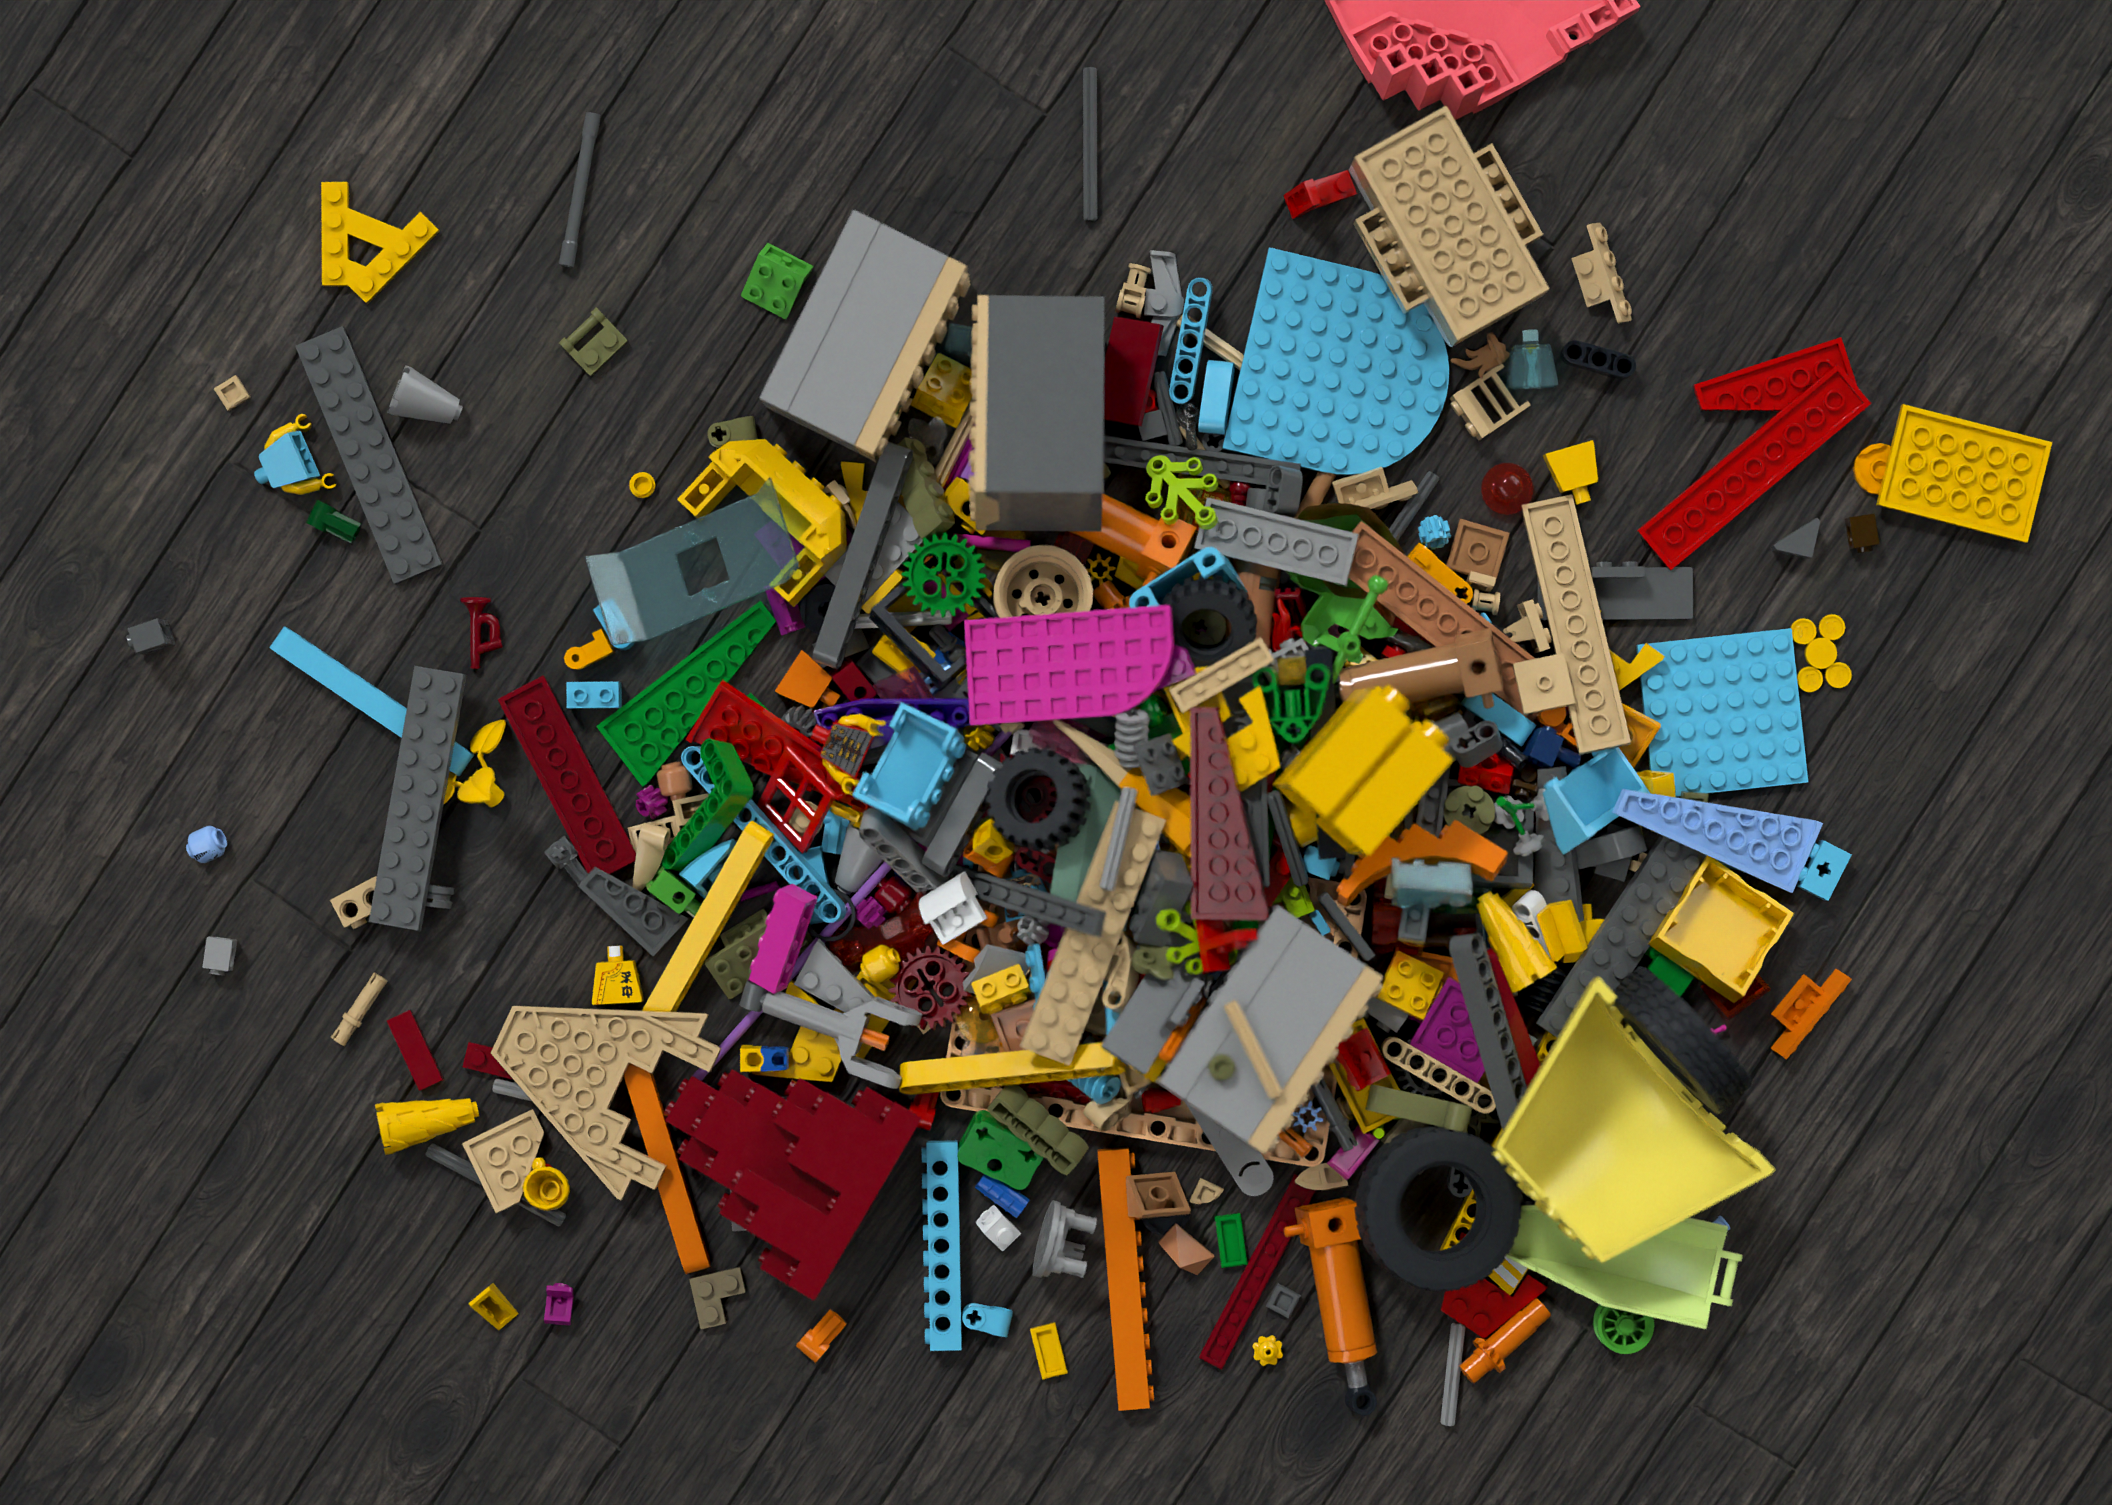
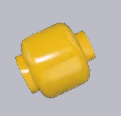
[861,944,901,983]

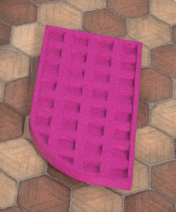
[964,605,1174,725]

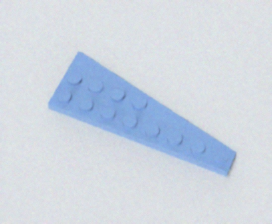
[1612,789,1823,893]

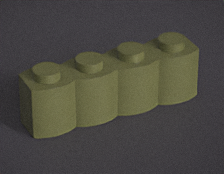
[897,437,955,541]
[987,1084,1089,1175]

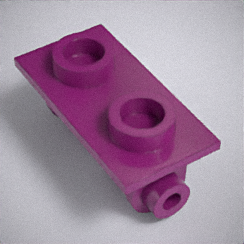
[764,585,806,636]

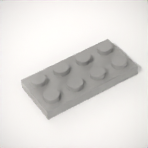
[824,502,924,606]

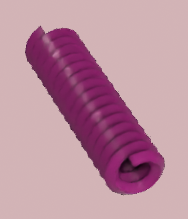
[741,881,780,901]

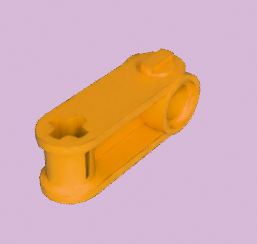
[1407,543,1473,604]

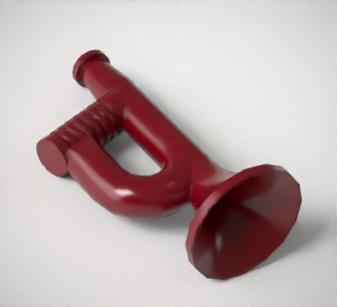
[460,597,503,669]

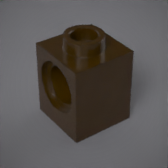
[1845,513,1879,553]

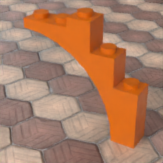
[1337,820,1508,908]

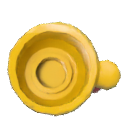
[523,1158,570,1211]

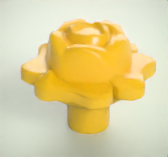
[1253,1335,1283,1366]

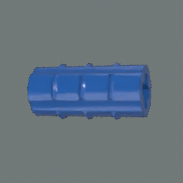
[975,1174,1030,1218]

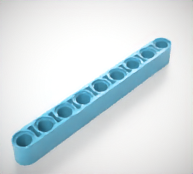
[270,626,474,776]
[681,746,847,923]

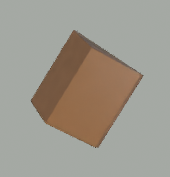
[1126,1172,1191,1218]

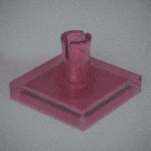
[873,666,935,699]

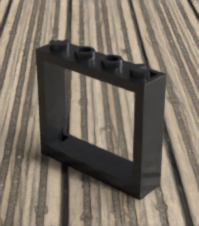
[869,555,999,691]

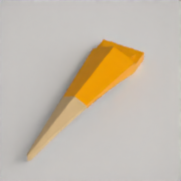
[1053,719,1191,861]

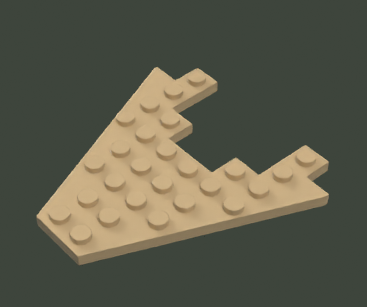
[491,1006,722,1200]

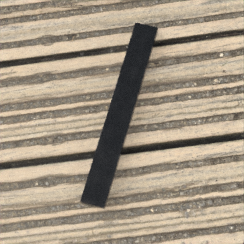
[1304,648,1346,860]

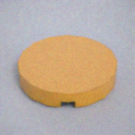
[1853,443,1891,495]

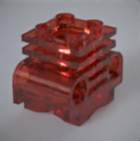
[1370,879,1425,956]

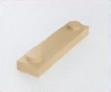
[1169,638,1274,713]

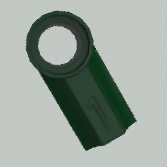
[306,500,362,543]

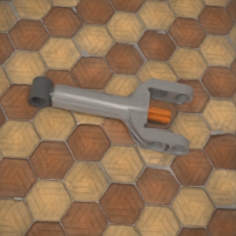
[739,979,922,1089]

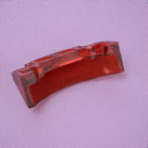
[830,891,934,966]

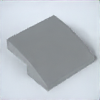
[962,944,1030,993]

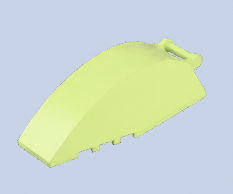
[1506,1205,1743,1329]

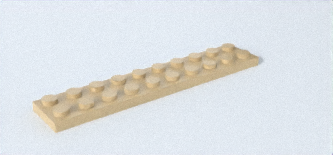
[1521,494,1631,755]
[1020,801,1166,1065]

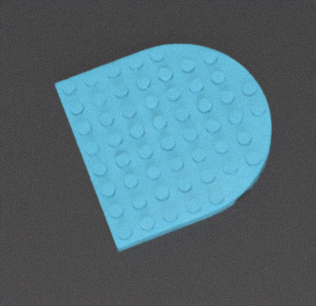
[1222,247,1449,475]

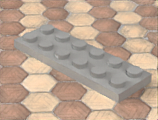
[1194,497,1359,586]

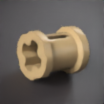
[1471,589,1500,615]

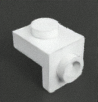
[976,1205,1021,1251]

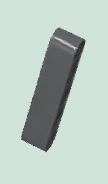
[922,753,1004,877]

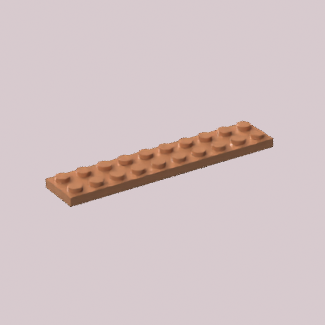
[1349,521,1539,722]

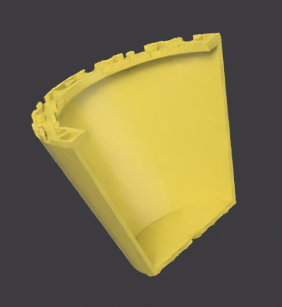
[1492,977,1775,1263]

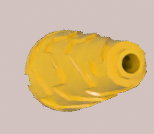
[1476,891,1557,993]
[375,1098,479,1155]

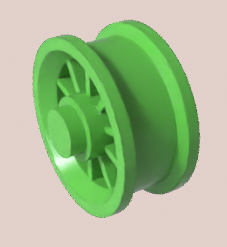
[1593,1304,1654,1354]

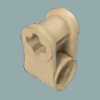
[1083,1085,1133,1132]

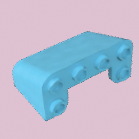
[1129,547,1248,608]
[853,702,966,830]

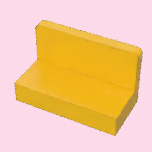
[1537,900,1588,962]

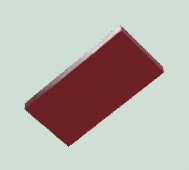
[1103,317,1164,427]

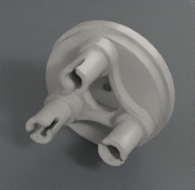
[1033,1200,1097,1278]

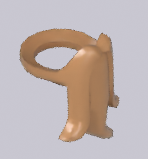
[1451,332,1510,379]

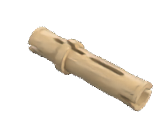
[331,972,388,1046]

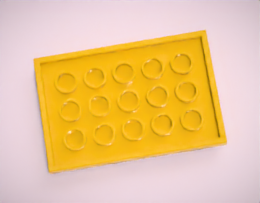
[1876,404,2052,543]

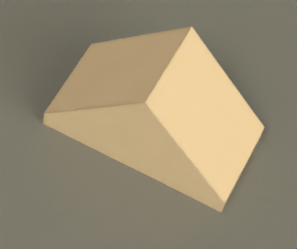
[672,793,709,826]

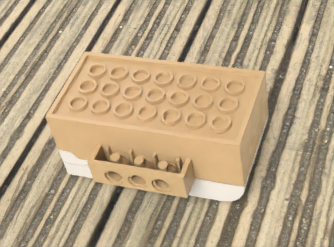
[1348,106,1549,347]

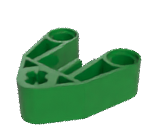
[1252,663,1331,742]

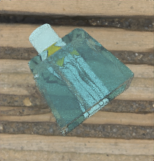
[1506,330,1558,389]

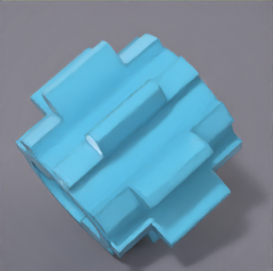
[1418,515,1451,549]

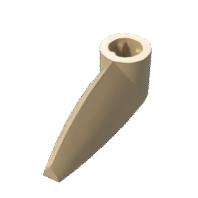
[633,823,671,892]

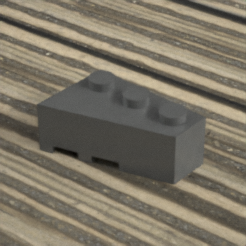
[1129,849,1193,947]

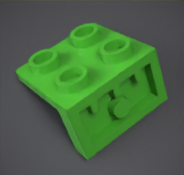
[741,243,813,319]

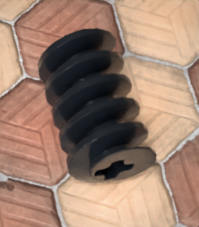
[1519,968,1569,1017]

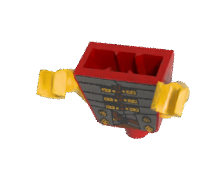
[810,714,886,796]

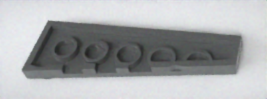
[1534,766,1584,922]

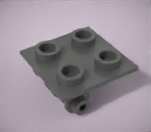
[1133,733,1188,796]

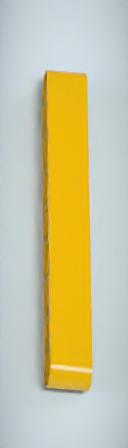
[642,821,775,1012]
[899,1043,1125,1094]

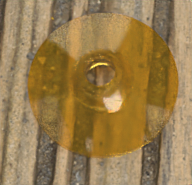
[956,993,1006,1043]

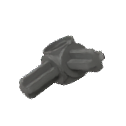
[544,835,588,884]

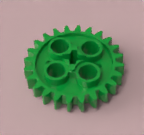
[902,533,987,618]

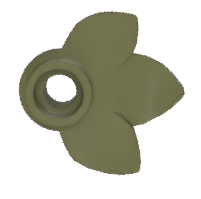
[1132,943,1177,980]

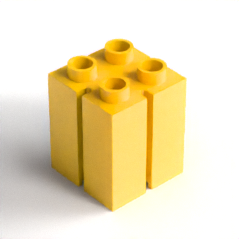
[1272,685,1453,856]

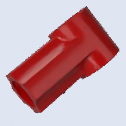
[909,1092,939,1131]

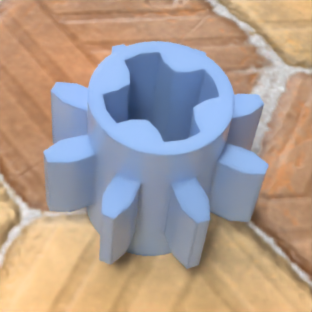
[1291,1100,1323,1133]

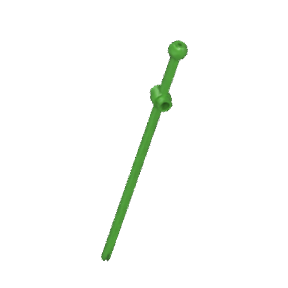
[1280,575,1388,793]

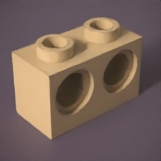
[330,876,377,929]

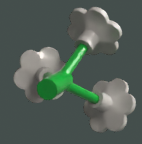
[1494,789,1550,856]

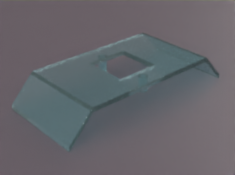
[585,477,799,645]

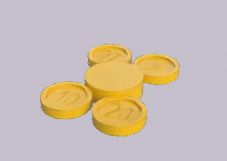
[1790,614,1852,692]

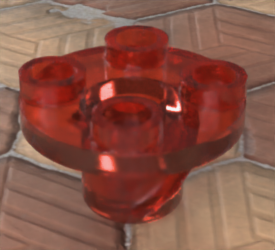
[1481,463,1533,515]

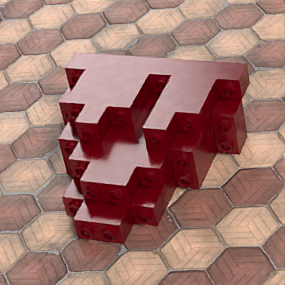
[664,1069,922,1300]

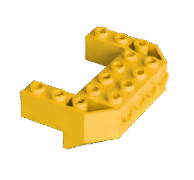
[677,439,847,607]

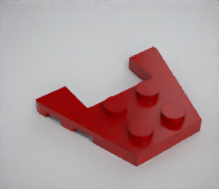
[1440,1231,1547,1339]

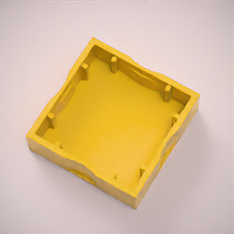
[1648,856,1794,1003]

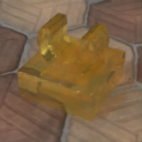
[1277,657,1306,686]

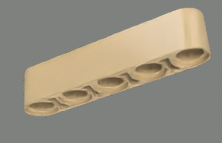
[1381,1037,1496,1113]

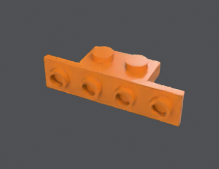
[1771,969,1852,1060]

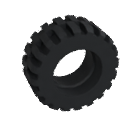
[1162,575,1257,668]
[986,747,1091,851]

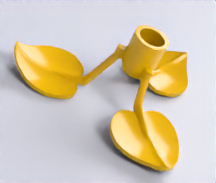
[444,720,506,807]

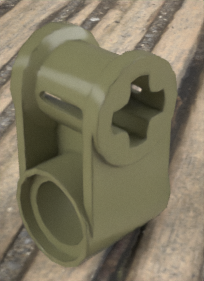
[708,416,758,448]

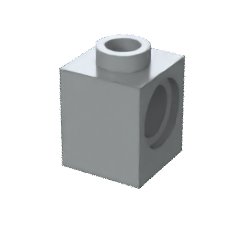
[202,936,237,975]

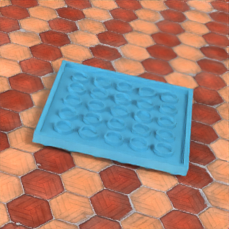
[1636,628,1808,797]

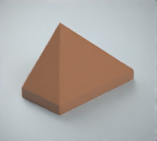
[1158,1223,1214,1275]

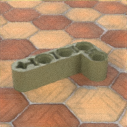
[1365,1084,1472,1133]

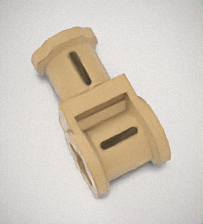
[1115,263,1151,318]

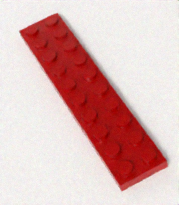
[1637,364,1871,570]

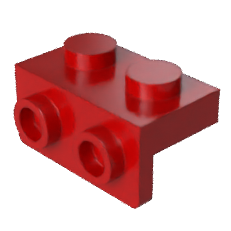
[1335,1027,1391,1092]

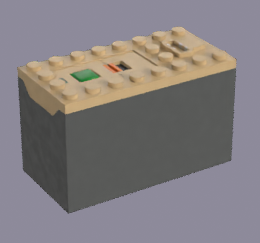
[969,295,1104,531]

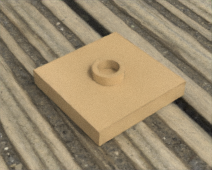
[1512,653,1576,715]

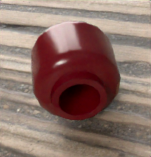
[874,875,913,914]

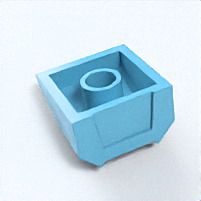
[679,839,737,900]

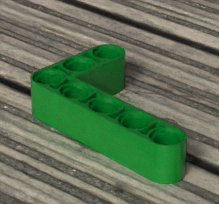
[662,739,753,872]

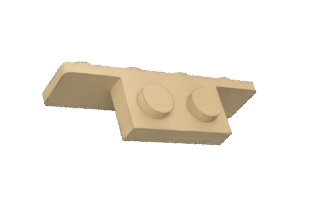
[1572,223,1632,323]
[1332,467,1418,509]

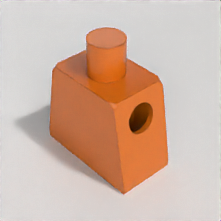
[775,650,840,709]

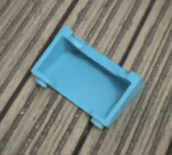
[1542,747,1650,855]

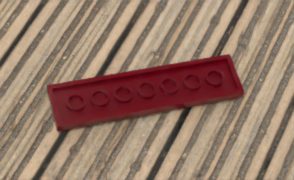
[498,675,636,874]

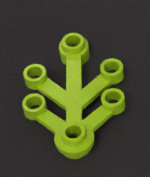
[1145,455,1218,530]
[1156,899,1238,974]

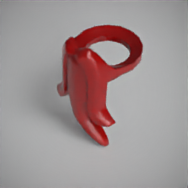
[1272,598,1307,653]

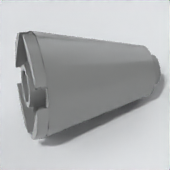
[387,365,463,424]
[835,822,884,895]

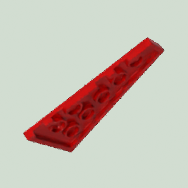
[1693,337,1865,412]

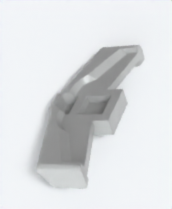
[1144,250,1184,356]

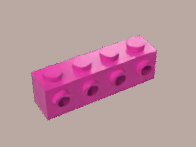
[749,884,818,994]

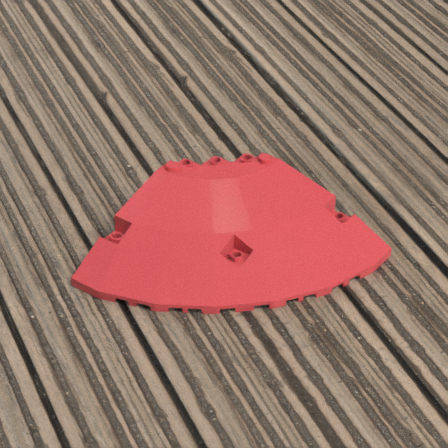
[1325,0,1640,120]

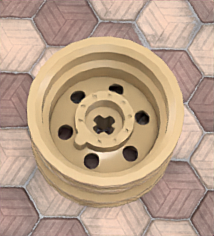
[993,545,1093,618]

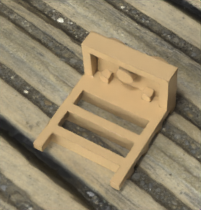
[1450,364,1530,440]

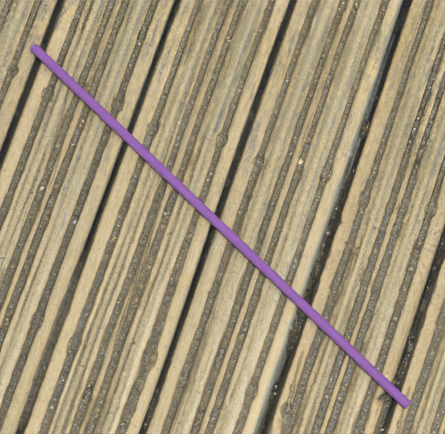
[692,730,1012,1081]

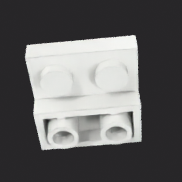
[919,871,987,944]

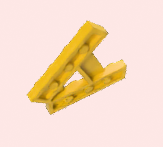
[321,182,440,304]

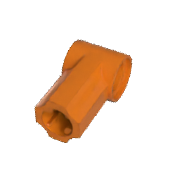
[963,837,1015,879]
[796,1309,847,1363]

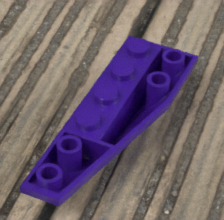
[814,698,970,749]

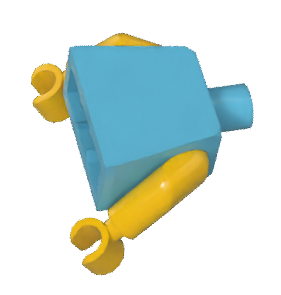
[254,414,336,495]

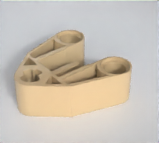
[1102,931,1140,1015]

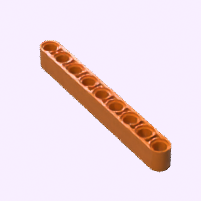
[624,1063,711,1275]

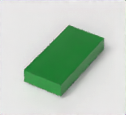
[1215,1213,1247,1268]

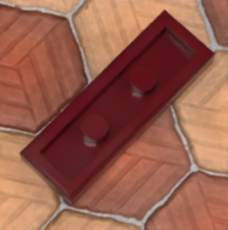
[387,1009,444,1091]

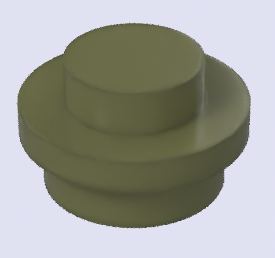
[1208,1054,1235,1081]

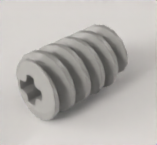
[1114,709,1149,768]

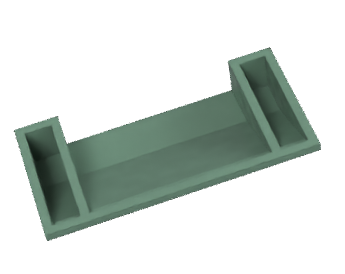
[1050,763,1140,932]

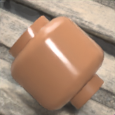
[657,761,693,801]

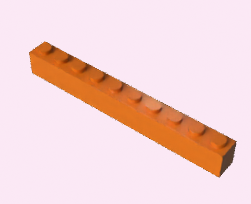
[1097,1147,1154,1411]

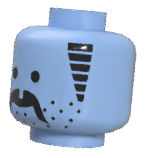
[186,826,227,863]

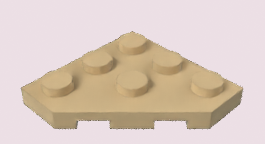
[462,1109,544,1214]

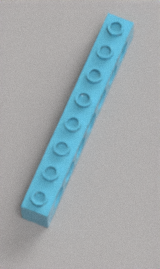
[922,1140,962,1351]

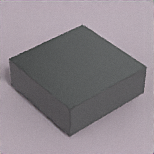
[1138,409,1167,441]
[1266,1283,1301,1318]

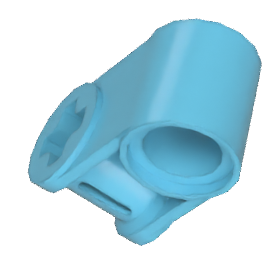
[962,1303,1013,1337]

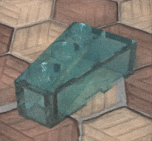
[1390,858,1472,908]

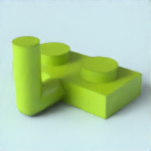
[1271,876,1315,918]

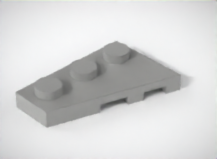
[794,938,875,1012]

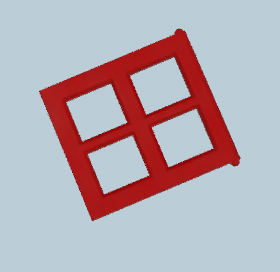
[757,746,837,854]

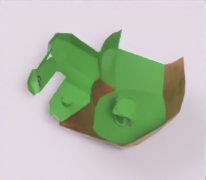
[1284,503,1406,664]

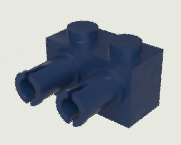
[1516,726,1581,769]

